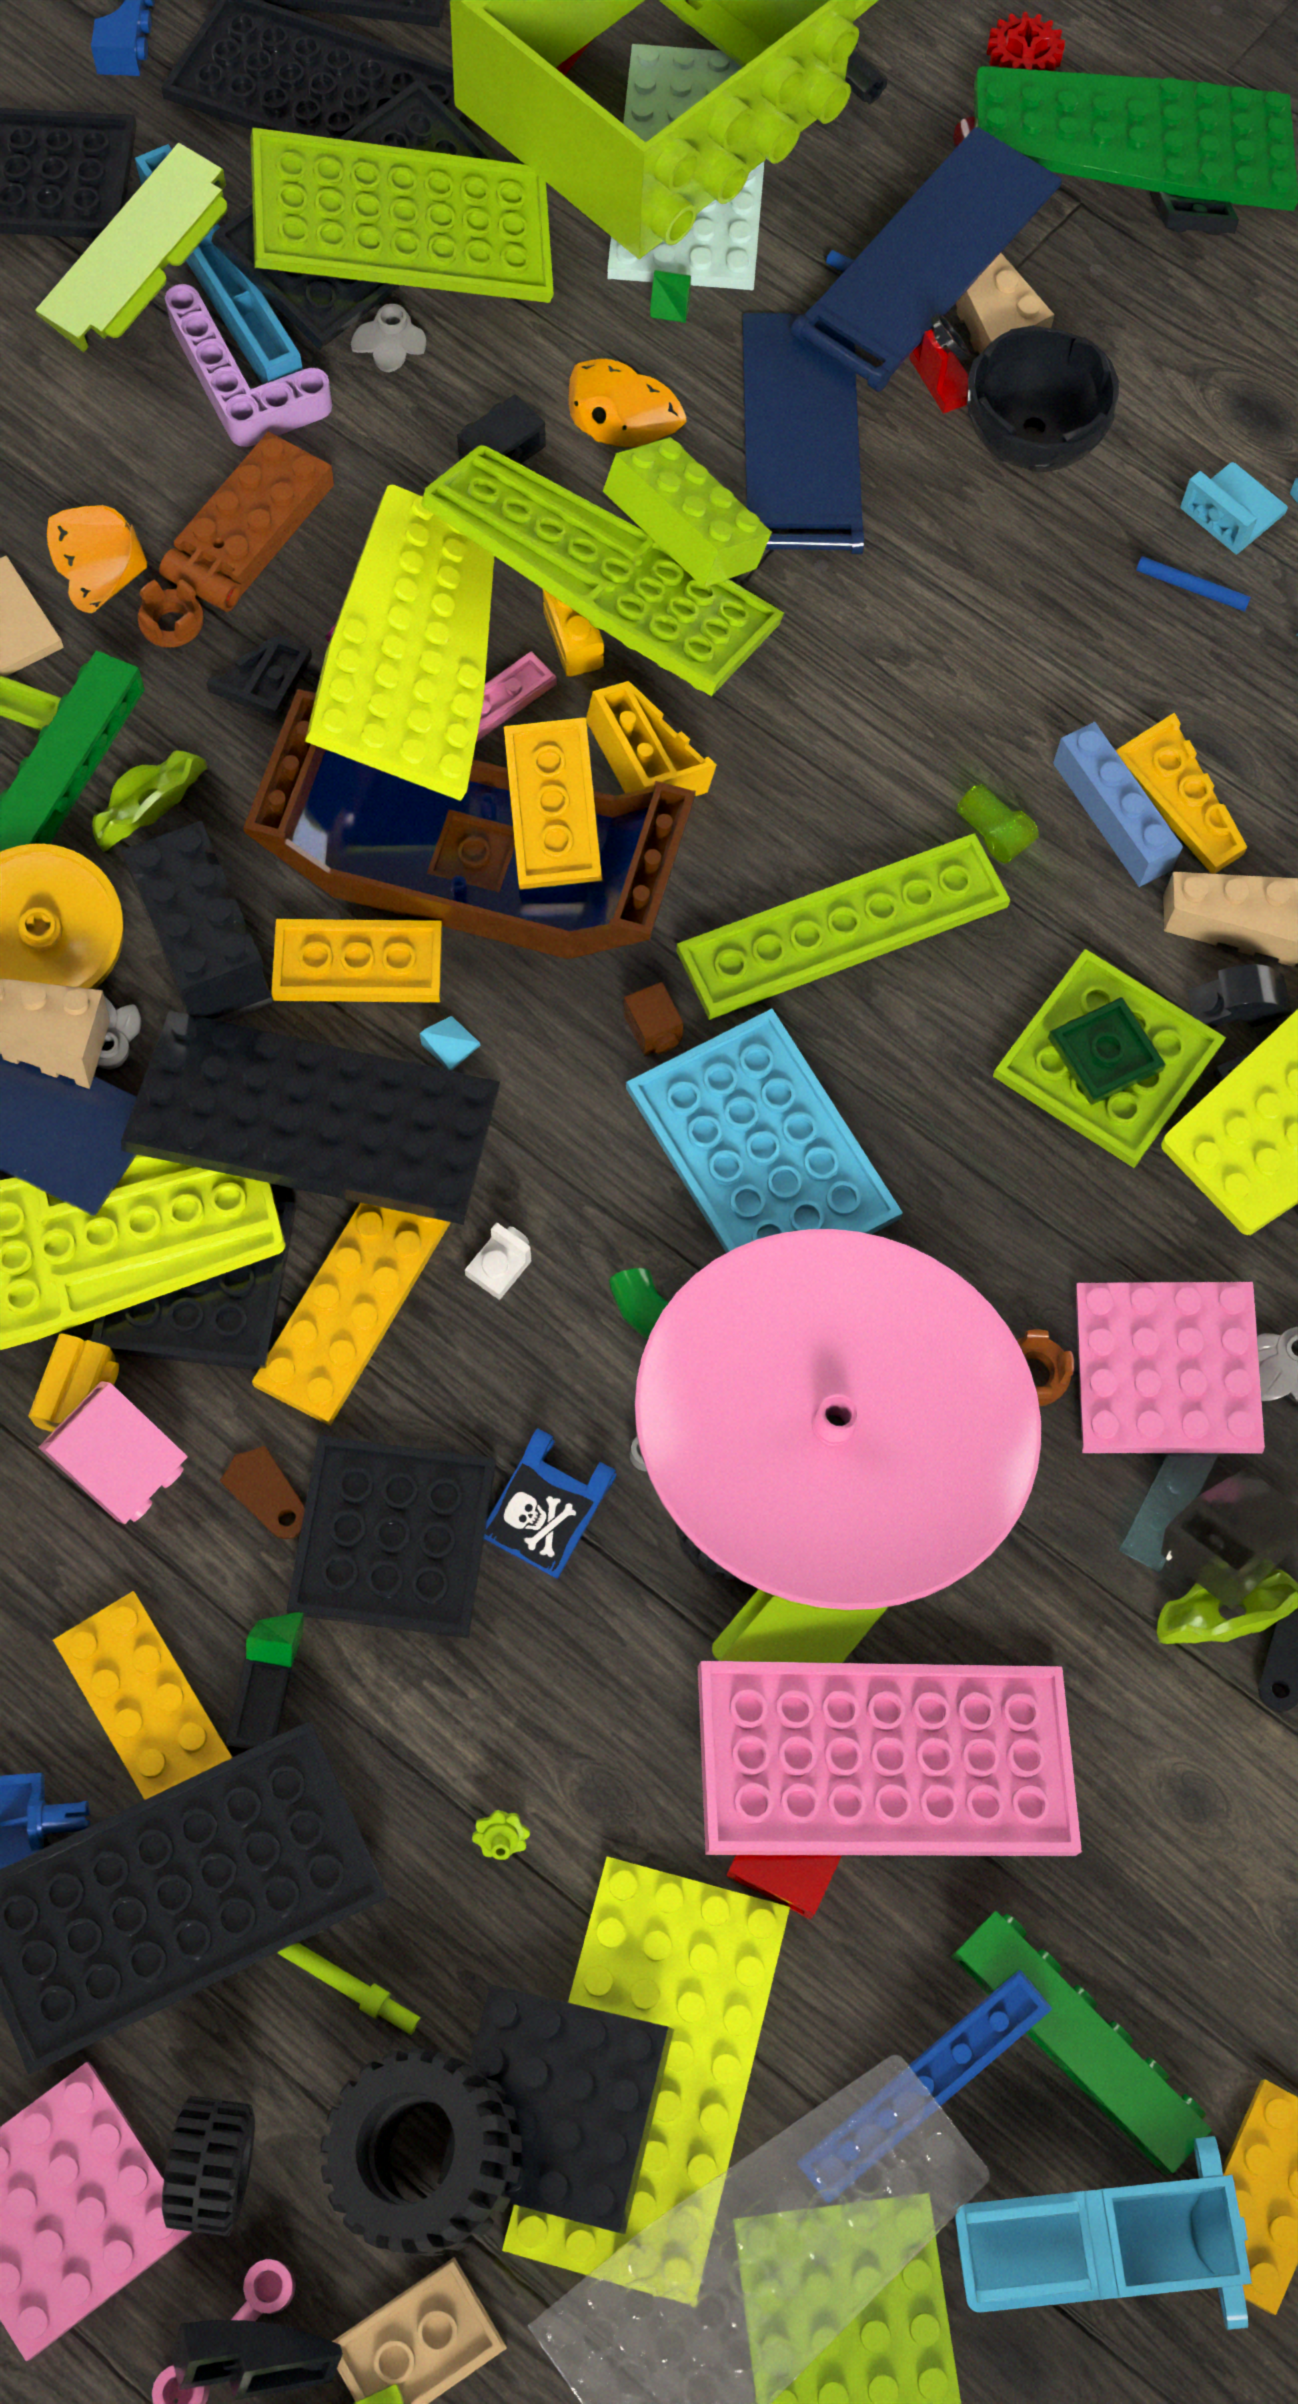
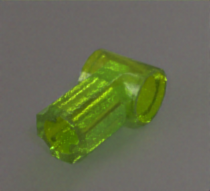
[956,784,1039,864]

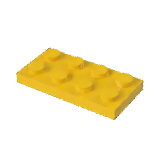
[504,717,602,889]
[271,919,443,1002]
[1222,2079,1298,2315]

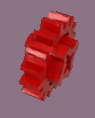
[986,12,1065,71]

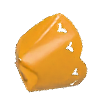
[568,359,686,447]
[47,505,147,613]

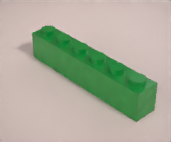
[0,650,145,852]
[950,1911,1212,2174]

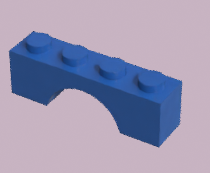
[91,0,155,76]

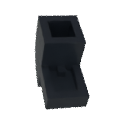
[1188,964,1292,1029]

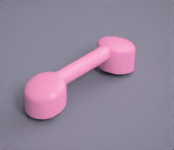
[152,2259,296,2404]

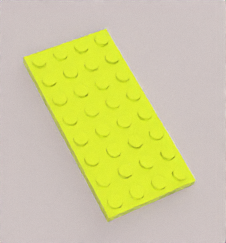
[502,1857,790,2306]

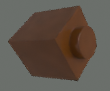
[624,982,684,1057]

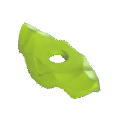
[92,750,208,852]
[1157,1568,1298,1644]

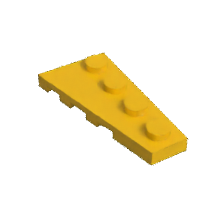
[1115,713,1247,874]

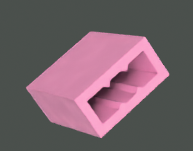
[38,1381,188,1524]

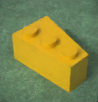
[586,681,717,796]

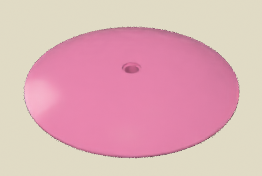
[635,1229,1041,1610]

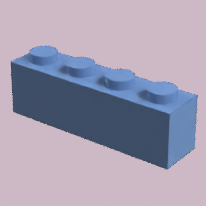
[1053,722,1183,887]

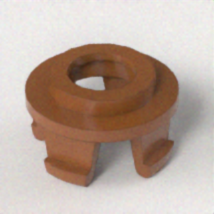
[138,579,204,647]
[1016,1329,1074,1407]

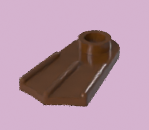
[220,1446,305,1539]

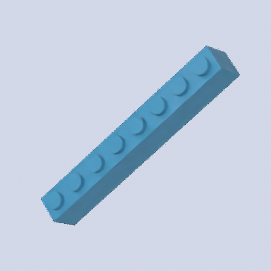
[135,144,303,385]

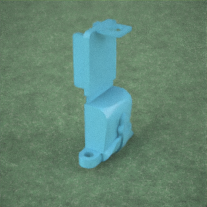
[955,2136,1252,2330]

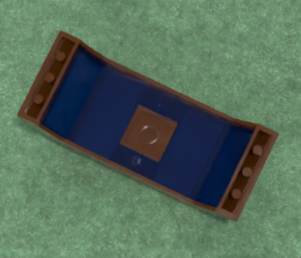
[243,688,696,959]

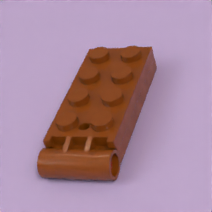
[159,431,334,612]

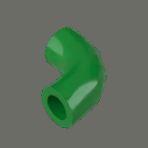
[609,1268,669,1340]

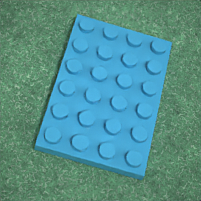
[626,1009,903,1253]

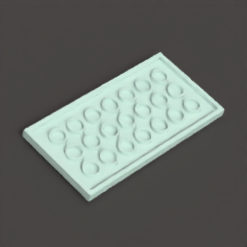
[608,44,764,290]

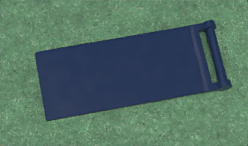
[791,127,1062,392]
[742,313,864,554]
[0,1054,137,1216]

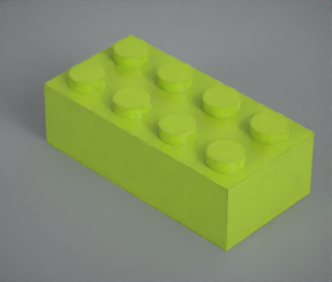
[603,437,772,588]

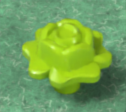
[472,1810,530,1860]

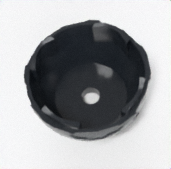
[966,325,1120,472]

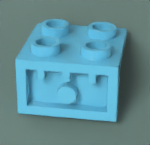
[1180,462,1288,555]

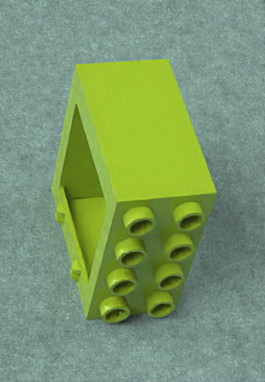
[450,0,859,260]

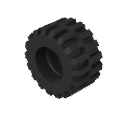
[162,2096,255,2236]

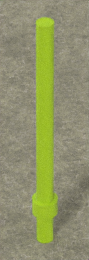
[278,1943,421,2035]

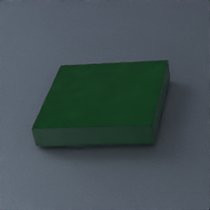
[1048,997,1166,1106]

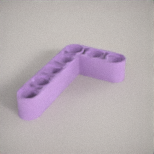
[165,284,332,447]

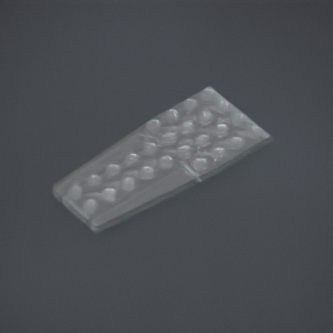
[527,2055,990,2404]

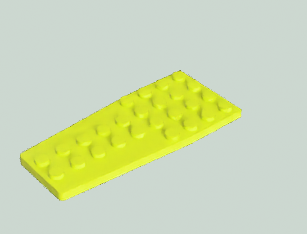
[305,485,494,801]
[1161,1009,1298,1235]
[0,1155,286,1350]

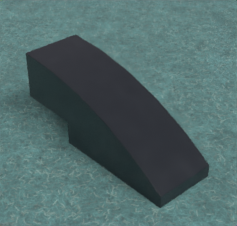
[171,2320,343,2400]

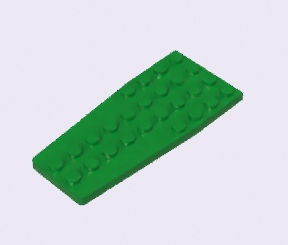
[974,66,1298,211]

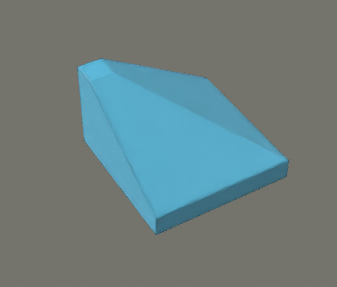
[420,1016,481,1071]

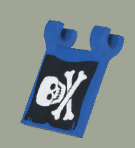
[485,1428,617,1580]

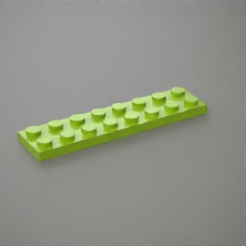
[676,833,1010,1020]

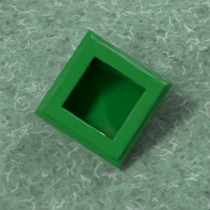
[650,270,691,323]
[246,1612,304,1668]

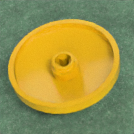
[0,844,124,989]

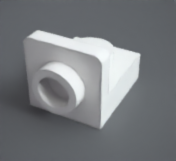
[465,1223,531,1300]

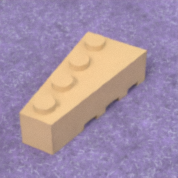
[956,253,1054,354]
[1163,872,1298,967]
[0,978,110,1089]

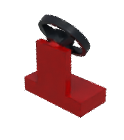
[909,312,970,414]

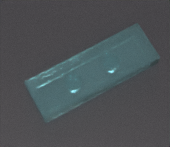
[1118,1453,1218,1572]

